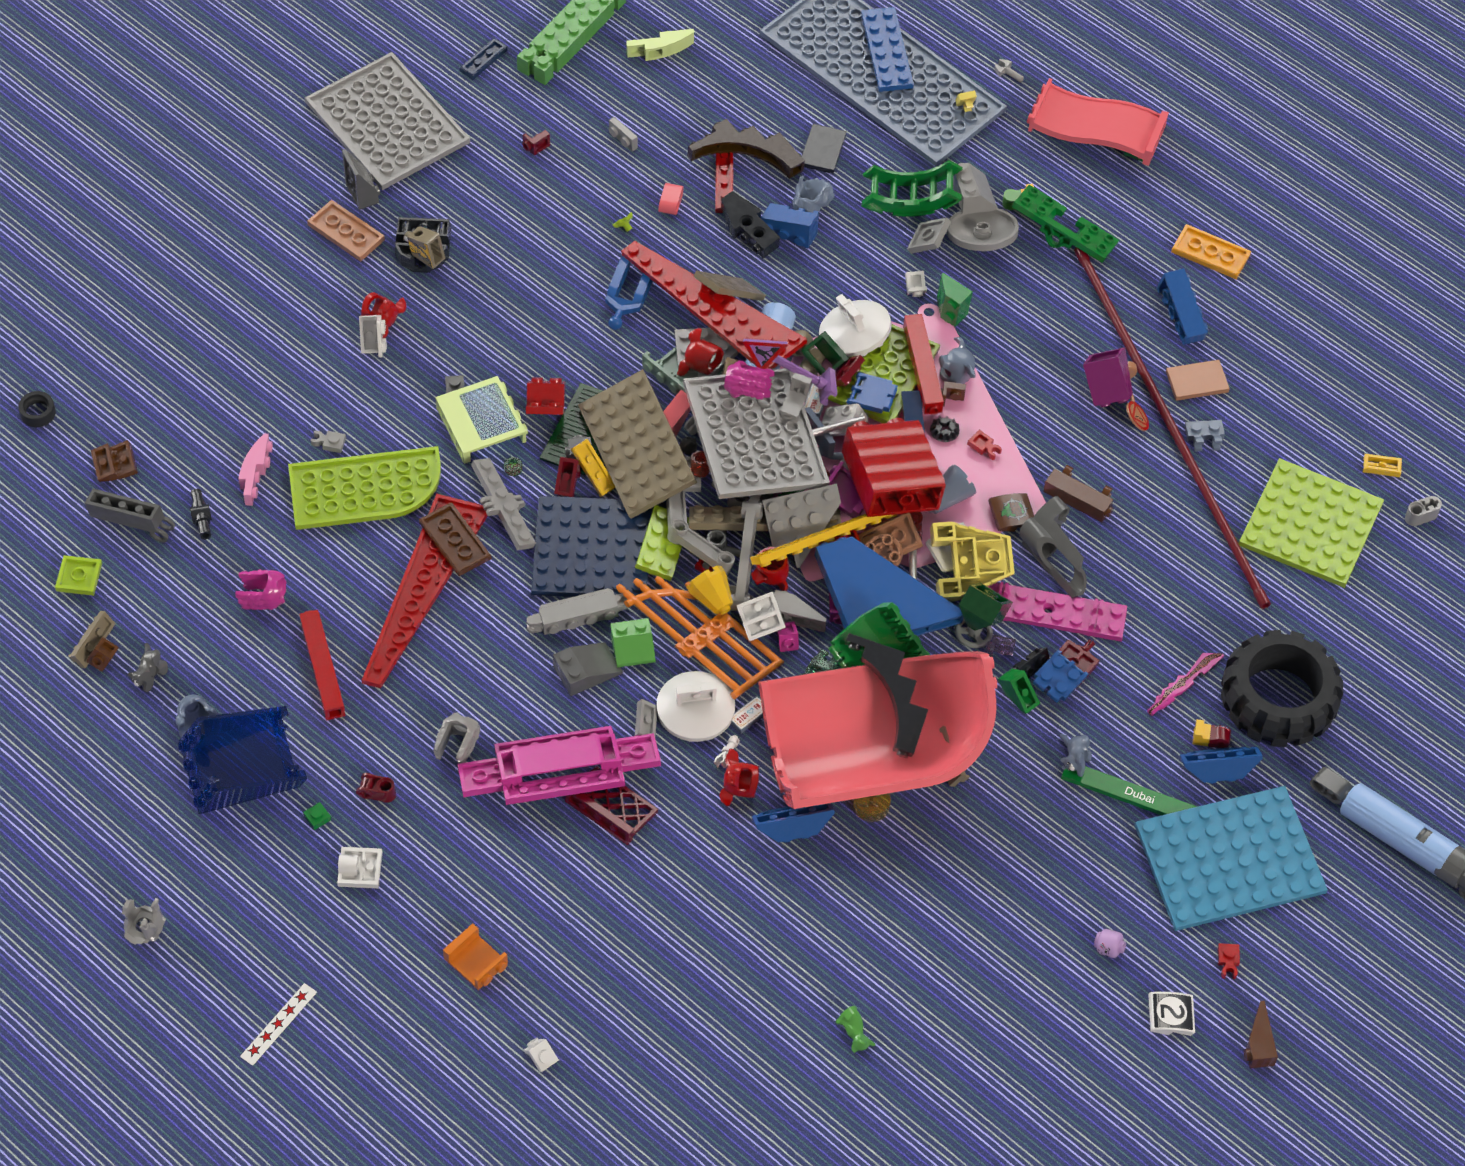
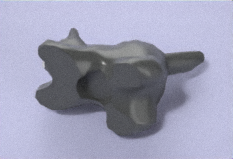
[128,643,168,692]

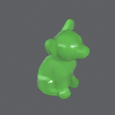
[835,1006,876,1053]

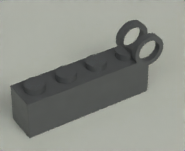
[84,489,176,543]

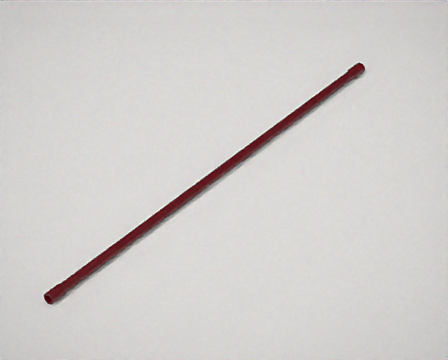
[1074,247,1271,609]

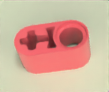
[658,183,684,215]

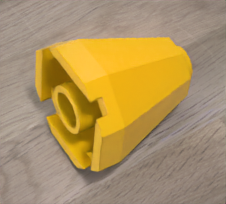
[686,566,733,615]

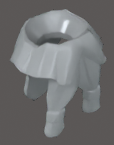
[122,898,166,945]

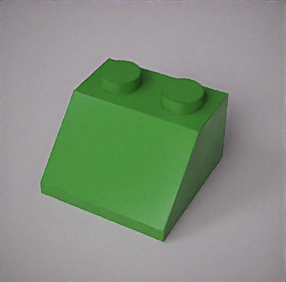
[610,618,656,668]

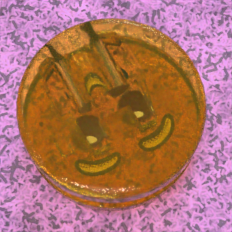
[853,793,891,822]

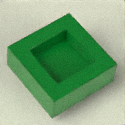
[303,802,331,830]

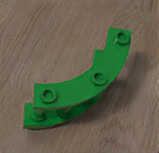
[862,160,963,217]

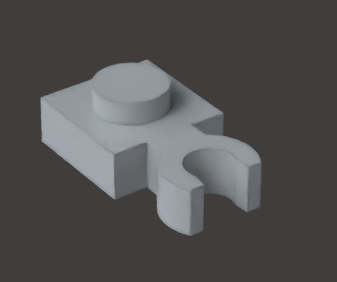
[311,431,346,453]

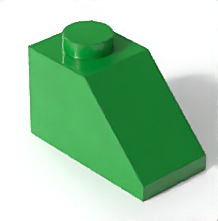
[998,669,1041,714]

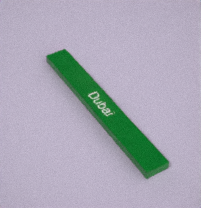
[1061,766,1197,816]

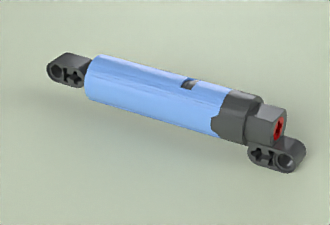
[1310,767,1465,900]

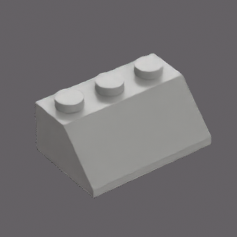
[953,163,998,214]

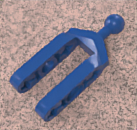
[605,256,653,330]

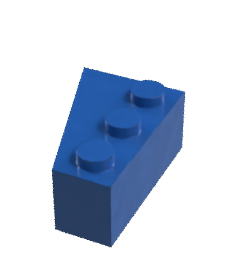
[761,203,819,248]

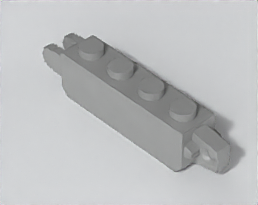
[526,588,628,635]

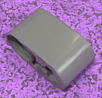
[1405,496,1442,526]

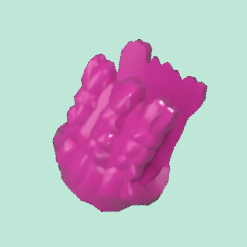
[724,360,775,400]
[236,569,286,610]

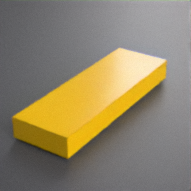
[571,439,616,497]

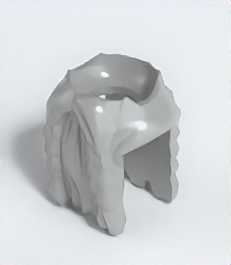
[433,712,480,764]

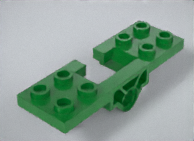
[1012,184,1119,263]

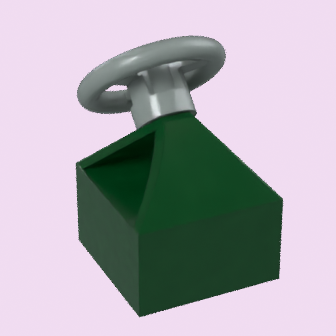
[955,583,1013,648]

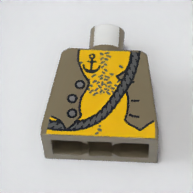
[404,226,445,269]

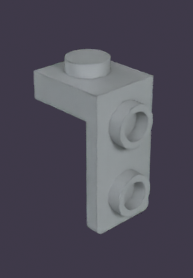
[780,373,812,419]

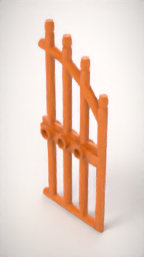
[616,576,784,699]

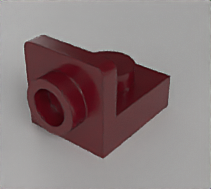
[522,130,550,156]

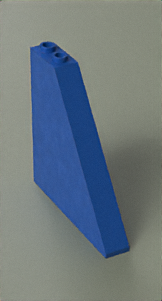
[814,537,964,636]

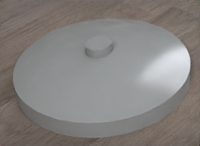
[947,208,1019,251]

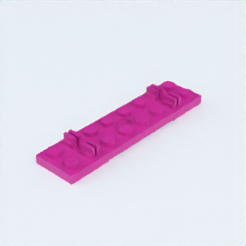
[988,582,1127,642]

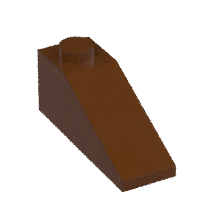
[1244,1000,1278,1069]

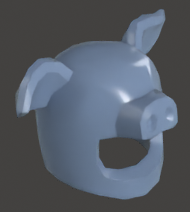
[939,337,976,384]

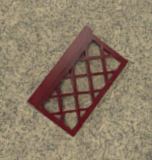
[565,766,658,845]

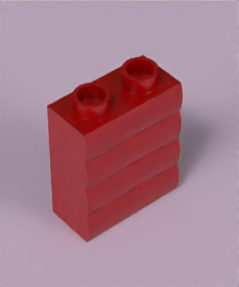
[841,418,946,517]

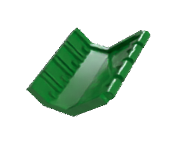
[828,602,931,668]

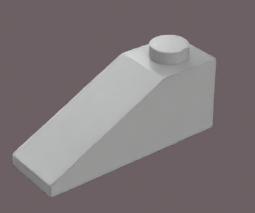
[774,590,827,632]

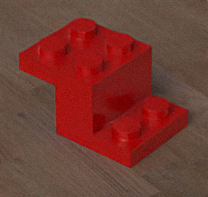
[526,377,566,415]

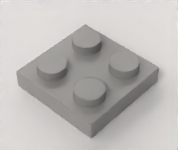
[907,217,951,254]

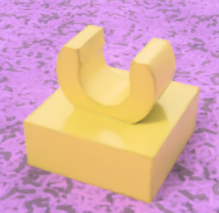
[955,90,977,112]

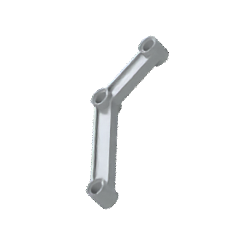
[666,490,735,575]
[730,493,773,611]

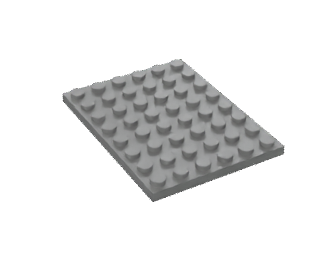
[305,52,470,190]
[683,368,830,499]

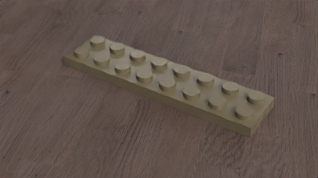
[689,505,841,531]

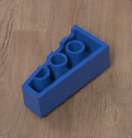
[1156,269,1208,345]

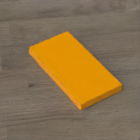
[1171,224,1251,280]

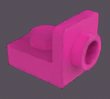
[776,621,799,652]

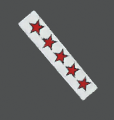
[240,983,317,1065]

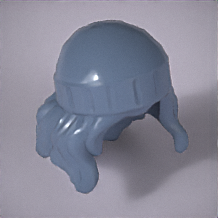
[792,176,835,213]
[176,694,222,749]

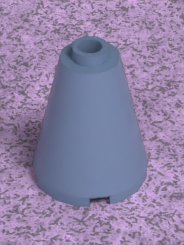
[928,465,977,514]

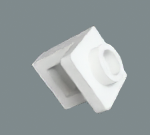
[905,271,927,297]
[524,1038,559,1072]

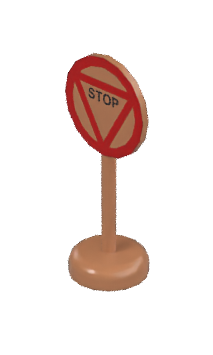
[1126,361,1149,431]

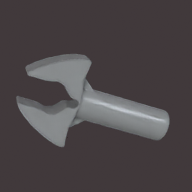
[994,59,1024,82]

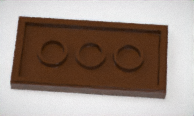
[419,502,492,576]

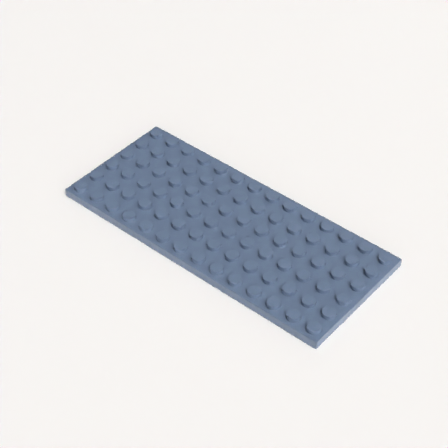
[760,0,1007,167]

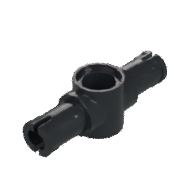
[190,489,212,540]

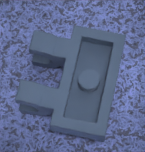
[1184,420,1225,452]

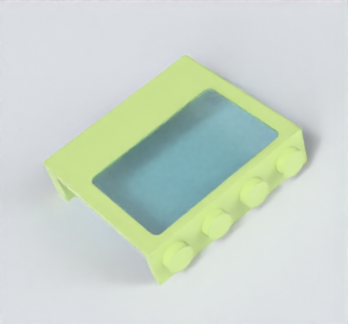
[435,376,528,464]

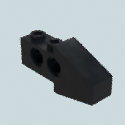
[721,191,780,258]

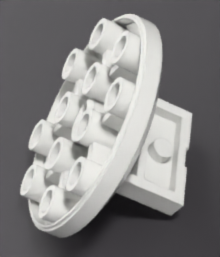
[819,294,892,357]
[657,671,735,742]

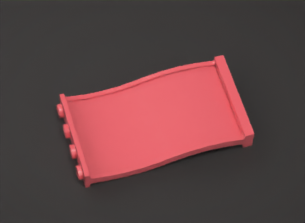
[1027,78,1169,166]

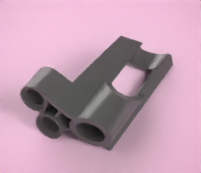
[1020,496,1087,598]

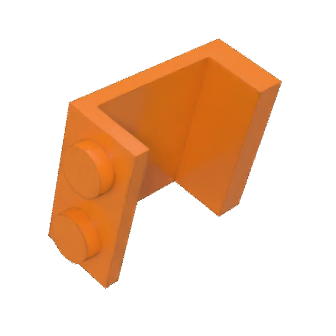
[443,923,508,990]

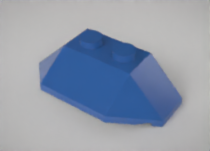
[1180,747,1263,784]
[752,803,835,842]

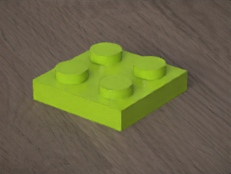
[55,555,102,596]

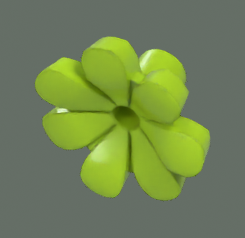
[612,212,633,232]

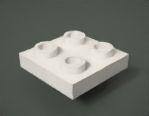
[337,847,383,889]

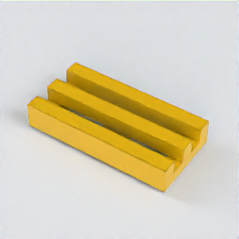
[1363,454,1402,477]

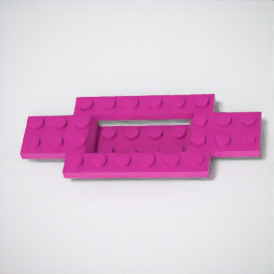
[458,726,661,805]

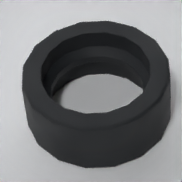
[18,391,56,428]

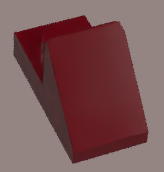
[554,457,580,497]

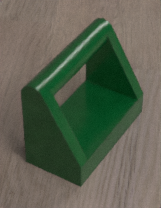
[800,331,849,375]

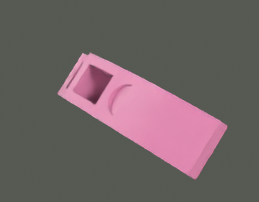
[238,433,273,506]

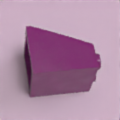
[1083,347,1133,407]

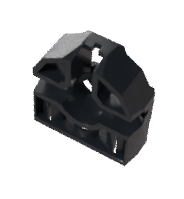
[395,217,452,273]

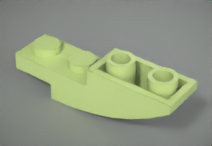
[627,29,694,61]

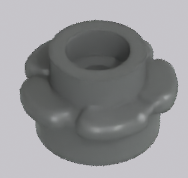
[680,437,697,454]

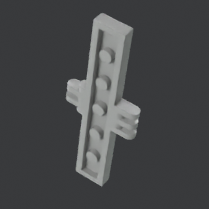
[471,458,536,550]

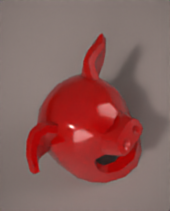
[361,292,406,338]
[677,328,724,376]
[751,547,789,591]
[719,748,759,806]

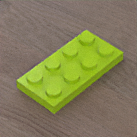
[635,505,689,581]

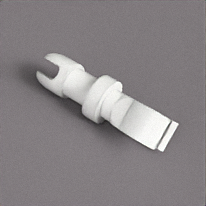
[714,735,740,768]

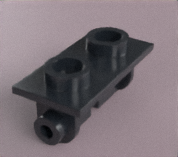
[1012,647,1050,678]

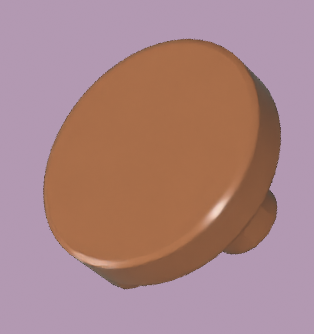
[865,534,903,567]

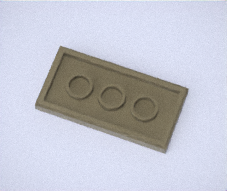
[694,271,766,301]

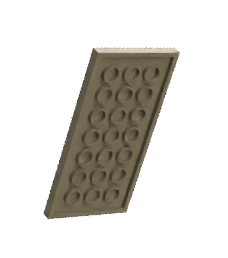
[578,369,697,519]

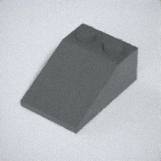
[342,149,380,210]
[553,642,623,696]

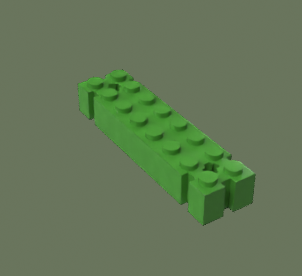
[517,0,626,85]

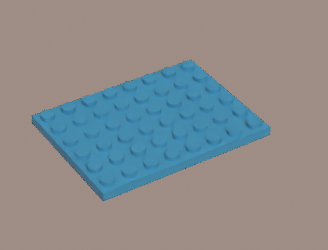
[1134,786,1328,931]

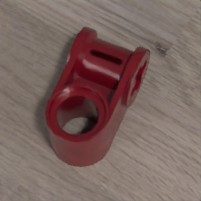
[356,773,396,803]

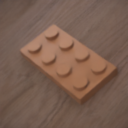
[307,200,385,262]

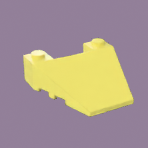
[930,522,1015,602]

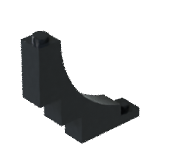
[845,633,928,758]

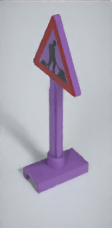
[743,339,837,406]

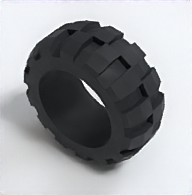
[1221,630,1343,747]

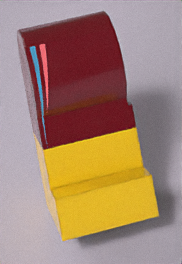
[1192,719,1231,748]

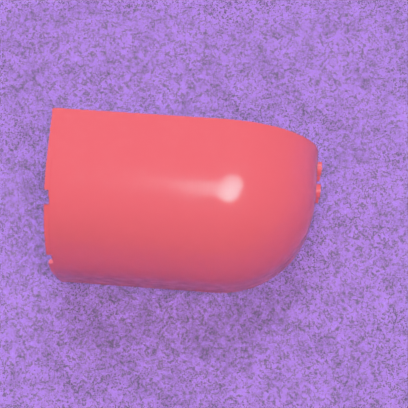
[758,651,997,809]

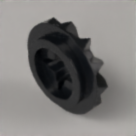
[930,416,960,442]

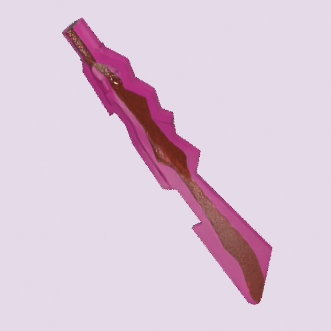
[1147,653,1224,716]

